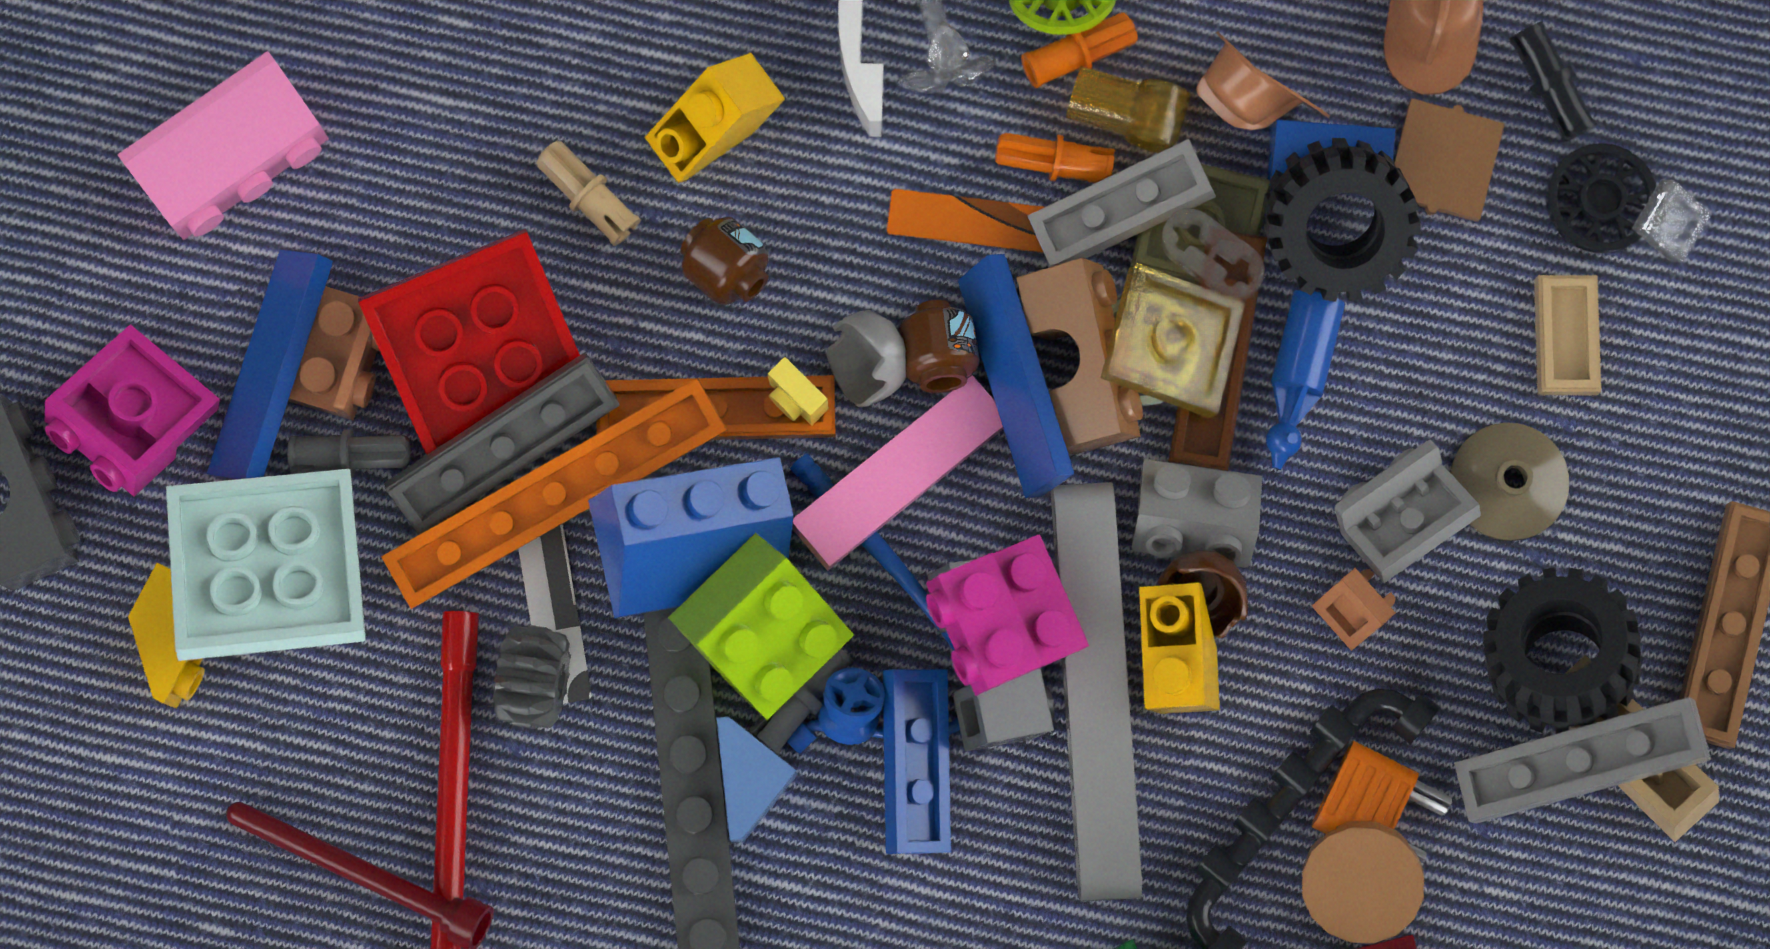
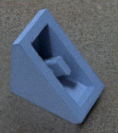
[717,717,798,843]

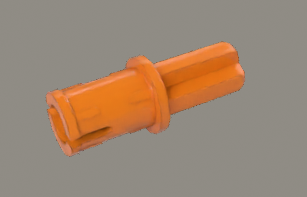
[1021,13,1138,89]
[995,133,1115,183]

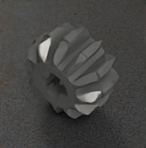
[492,625,571,729]

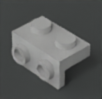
[1335,440,1481,583]
[1131,459,1262,568]

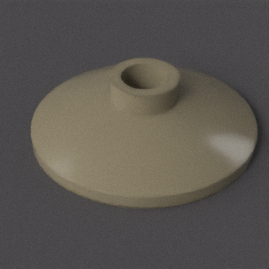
[1450,423,1569,541]

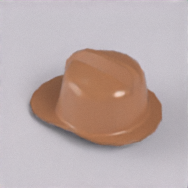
[1384,0,1484,95]
[1196,31,1330,130]

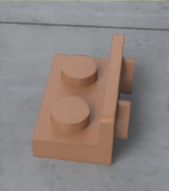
[288,286,380,421]

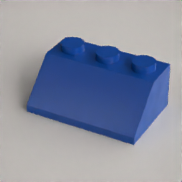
[588,457,794,619]

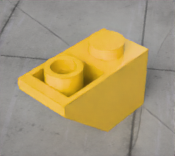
[644,53,785,184]
[128,562,204,708]
[1139,583,1220,714]

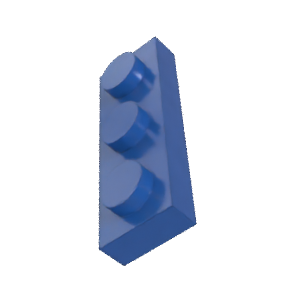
[883,669,951,854]

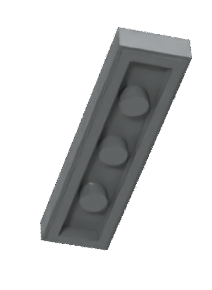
[384,352,620,535]

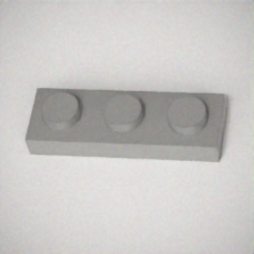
[1028,139,1216,267]

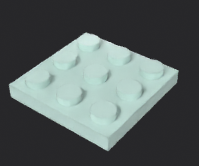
[166,469,366,661]

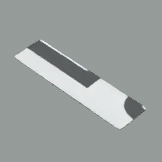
[518,524,592,704]

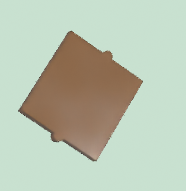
[1393,98,1505,222]

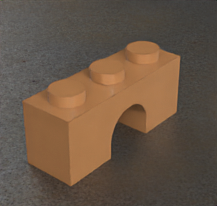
[1017,258,1143,455]

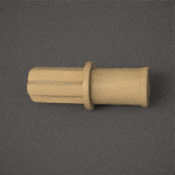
[536,141,641,246]

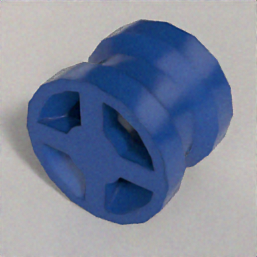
[818,667,885,745]

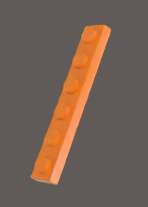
[381,378,728,609]

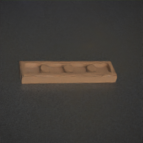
[1679,501,1770,749]

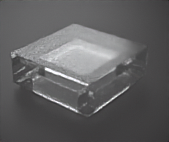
[1632,179,1712,263]

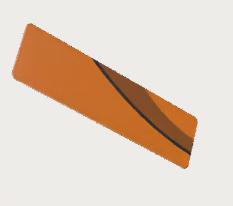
[887,189,1044,253]

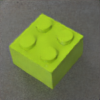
[668,533,854,720]

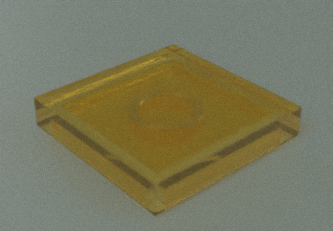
[1100,263,1245,418]

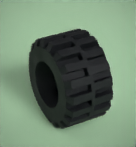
[1262,138,1421,302]
[1483,567,1641,734]

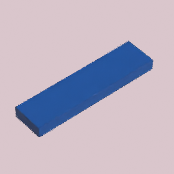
[207,250,333,481]
[957,254,1074,498]

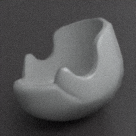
[826,310,906,407]

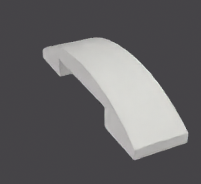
[838,0,884,137]

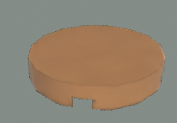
[1302,821,1424,943]

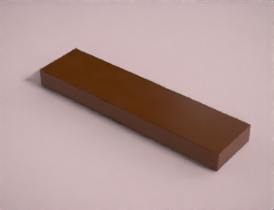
[1168,227,1267,471]

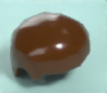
[1156,550,1248,638]

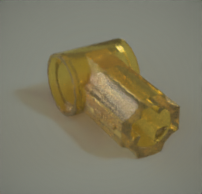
[1066,66,1191,153]

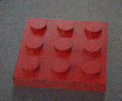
[358,228,580,455]

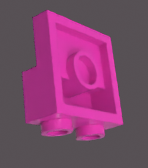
[44,324,220,497]
[926,534,1089,696]

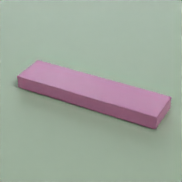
[792,375,1003,571]

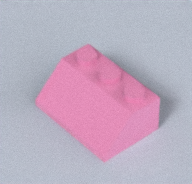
[117,51,329,240]

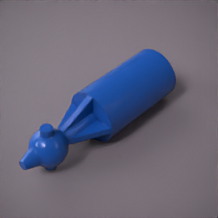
[1266,290,1345,470]

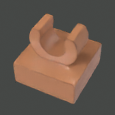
[1312,568,1396,651]

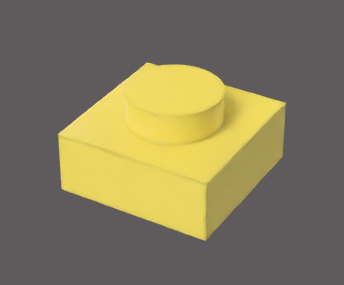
[768,357,829,426]

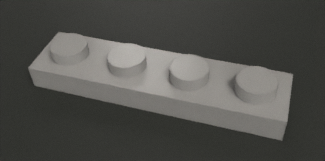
[1454,697,1711,824]

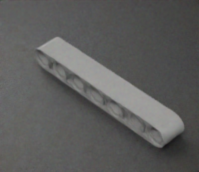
[1051,482,1142,902]

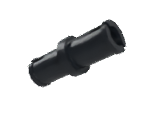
[1509,21,1598,143]

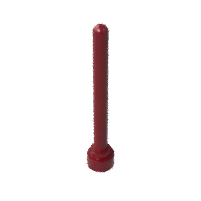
[226,802,494,949]

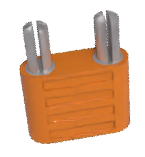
[1311,740,1452,866]

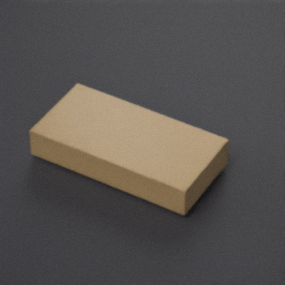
[1534,275,1601,396]

